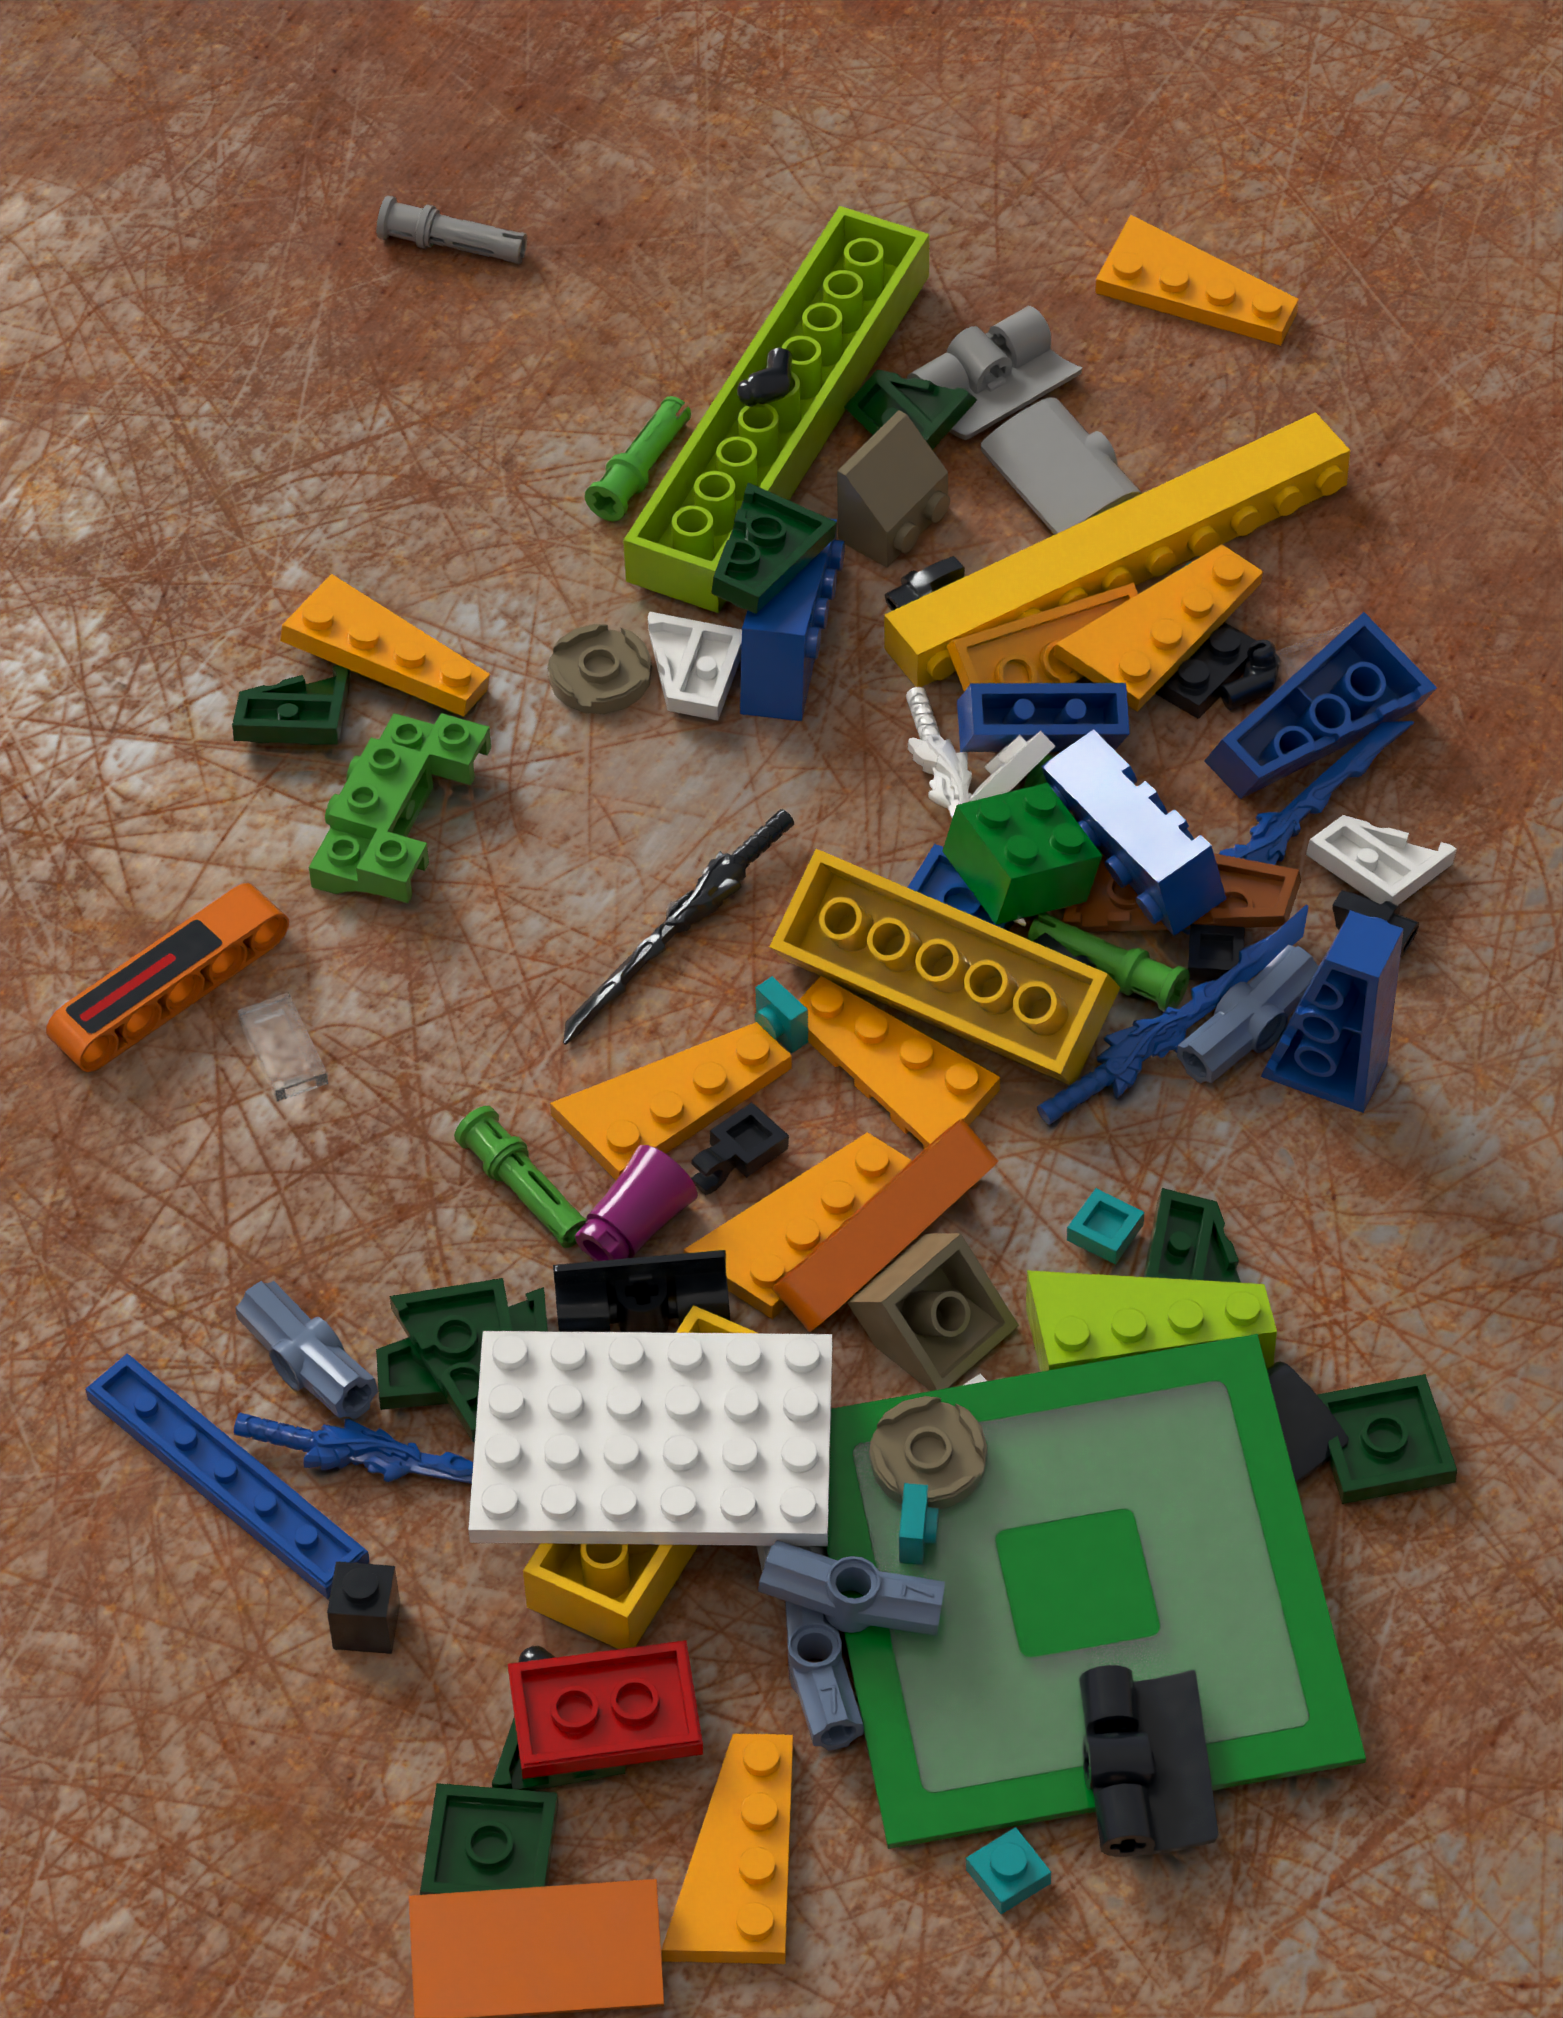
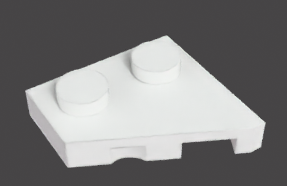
[648,612,742,721]
[968,731,1055,802]
[1306,815,1457,906]

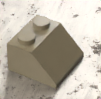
[837,410,950,567]
[847,1233,1019,1391]

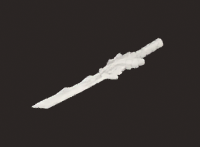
[906,687,1026,926]

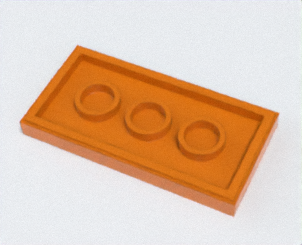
[409,1879,664,2018]

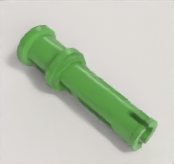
[584,396,691,522]
[1028,912,1190,1012]
[454,1106,587,1248]

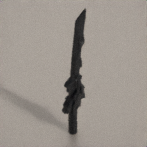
[563,809,794,1045]

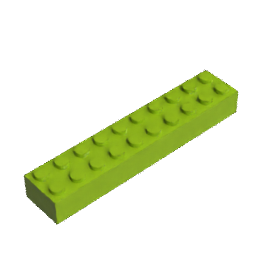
[623,206,929,613]

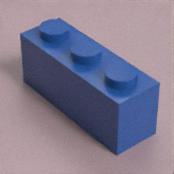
[957,683,1130,752]

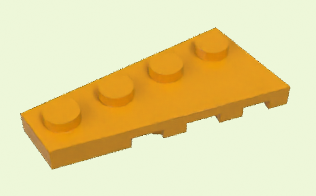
[1095,214,1299,346]
[1054,544,1264,712]
[280,574,490,717]
[946,582,1138,691]
[798,976,1000,1150]
[550,1022,792,1180]
[683,1132,912,1320]
[661,1734,793,1964]

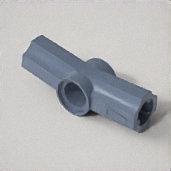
[1177,944,1319,1084]
[235,1281,378,1420]
[758,1540,945,1636]
[785,1601,864,1751]

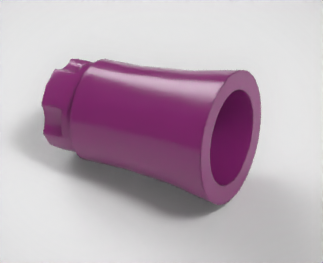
[575,1145,698,1261]

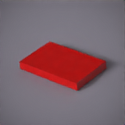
[508,1640,703,1779]

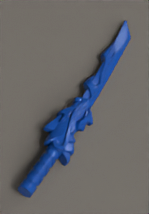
[1182,721,1414,935]
[1037,904,1308,1125]
[234,1413,473,1484]

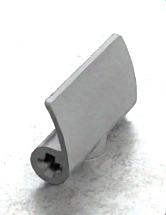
[906,306,1082,440]
[981,397,1142,535]

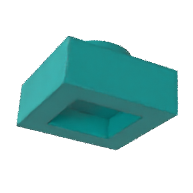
[754,976,808,1054]
[1067,1188,1145,1265]
[899,1483,939,1565]
[966,1827,1051,1914]

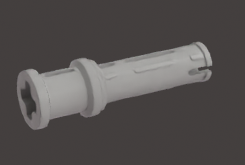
[376,195,527,264]

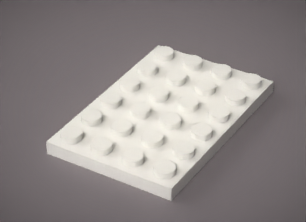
[468,1331,833,1546]

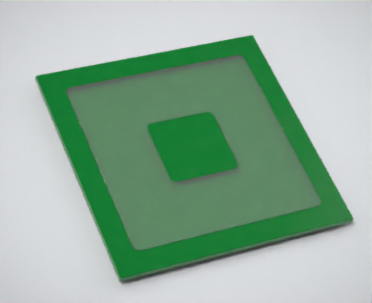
[826,1334,1366,1849]

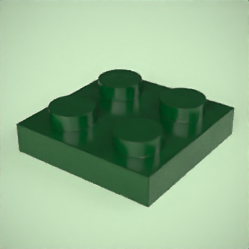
[1317,1374,1457,1504]
[420,1783,559,1895]

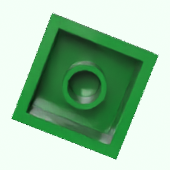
[942,783,1102,925]

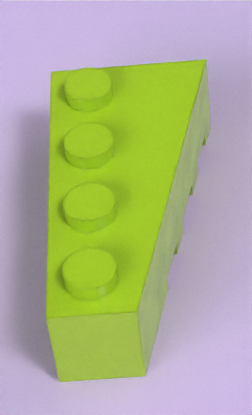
[1026,1270,1277,1372]

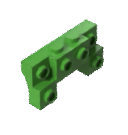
[309,713,491,903]

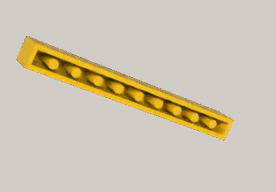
[884,412,1350,687]

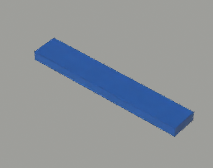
[85,1353,370,1599]

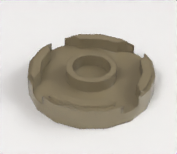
[547,624,652,714]
[869,1396,987,1509]

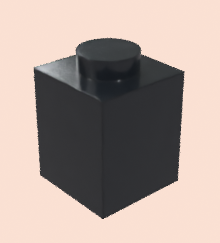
[327,1561,400,1654]

